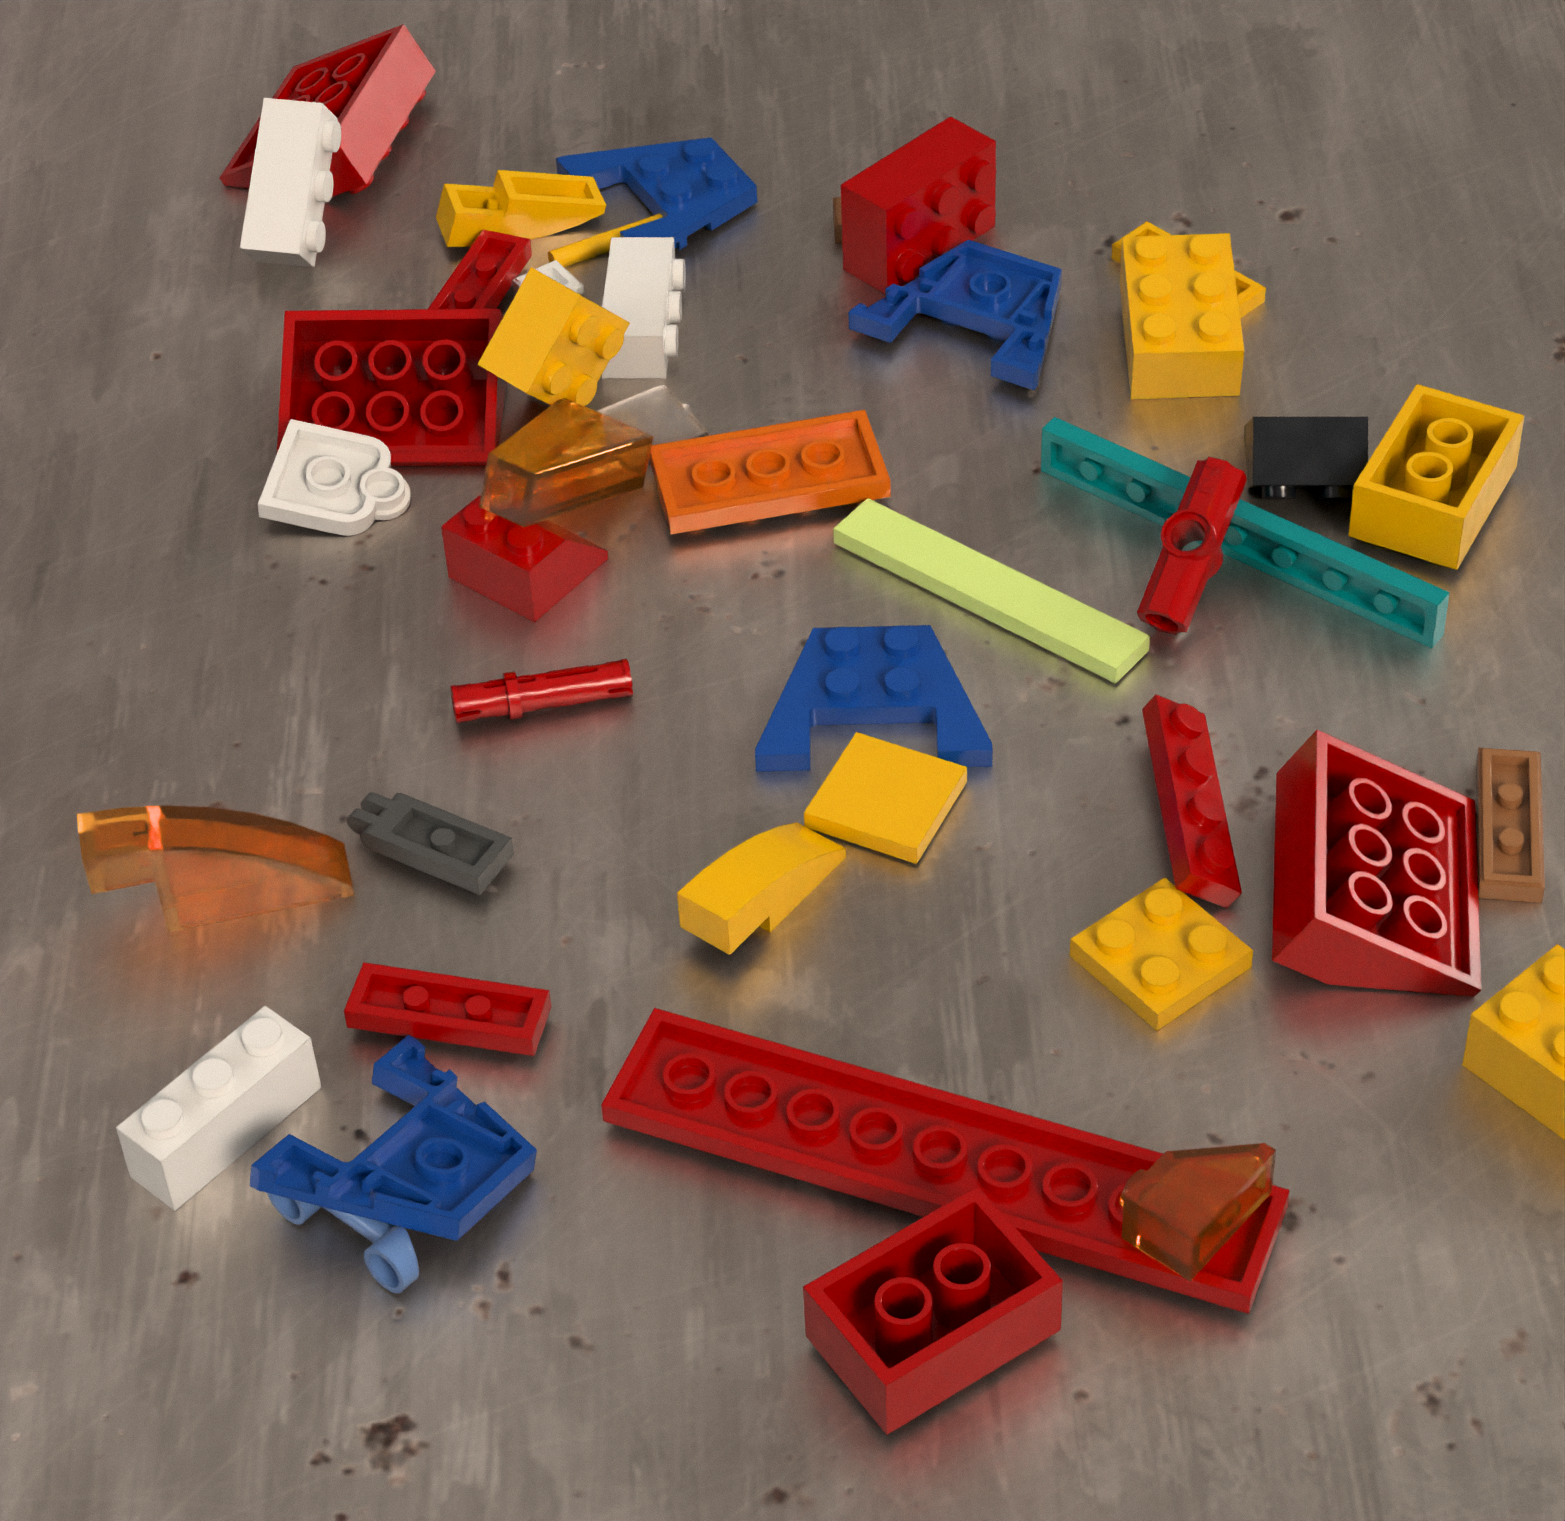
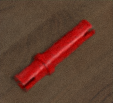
[450,659,633,724]

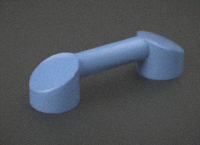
[267,1193,419,1294]

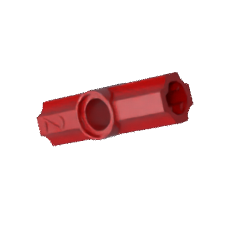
[1137,457,1247,635]

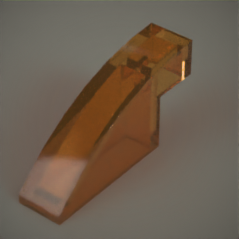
[77,805,354,932]

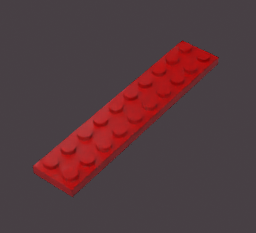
[601,1008,1290,1314]

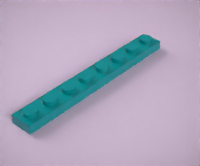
[1041,417,1450,649]

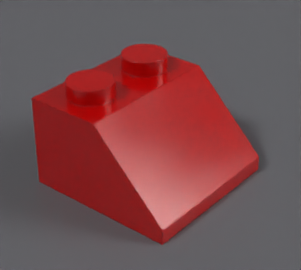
[441,495,608,623]

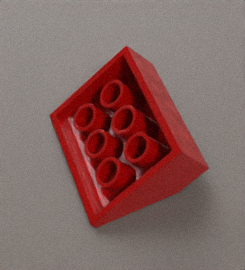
[219,24,436,196]
[277,309,507,466]
[1272,730,1481,997]

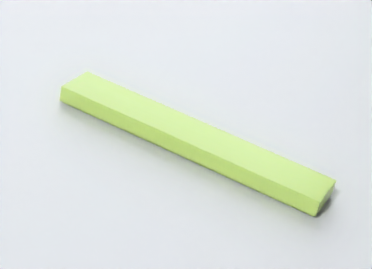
[833,498,1150,684]

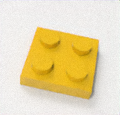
[1069,877,1253,1031]

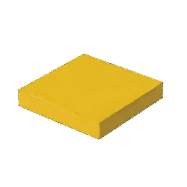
[804,732,967,864]

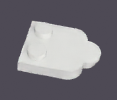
[258,419,411,536]

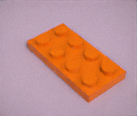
[648,410,891,535]

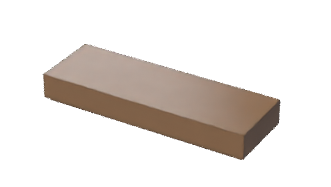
[1476,748,1545,903]

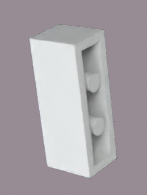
[240,98,341,268]
[602,237,686,379]
[116,1006,322,1211]

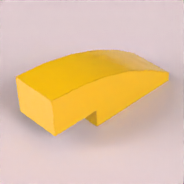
[436,170,606,247]
[677,822,846,955]

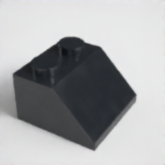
[1244,417,1368,500]

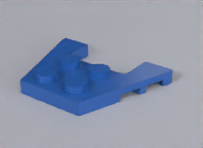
[556,137,758,250]
[848,240,1062,390]
[755,625,993,772]
[250,1035,537,1241]

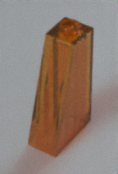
[479,398,654,527]

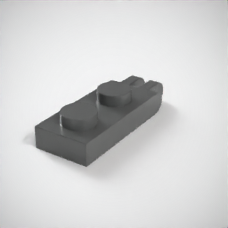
[347,792,514,895]

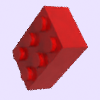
[840,116,996,294]
[803,1186,1063,1435]

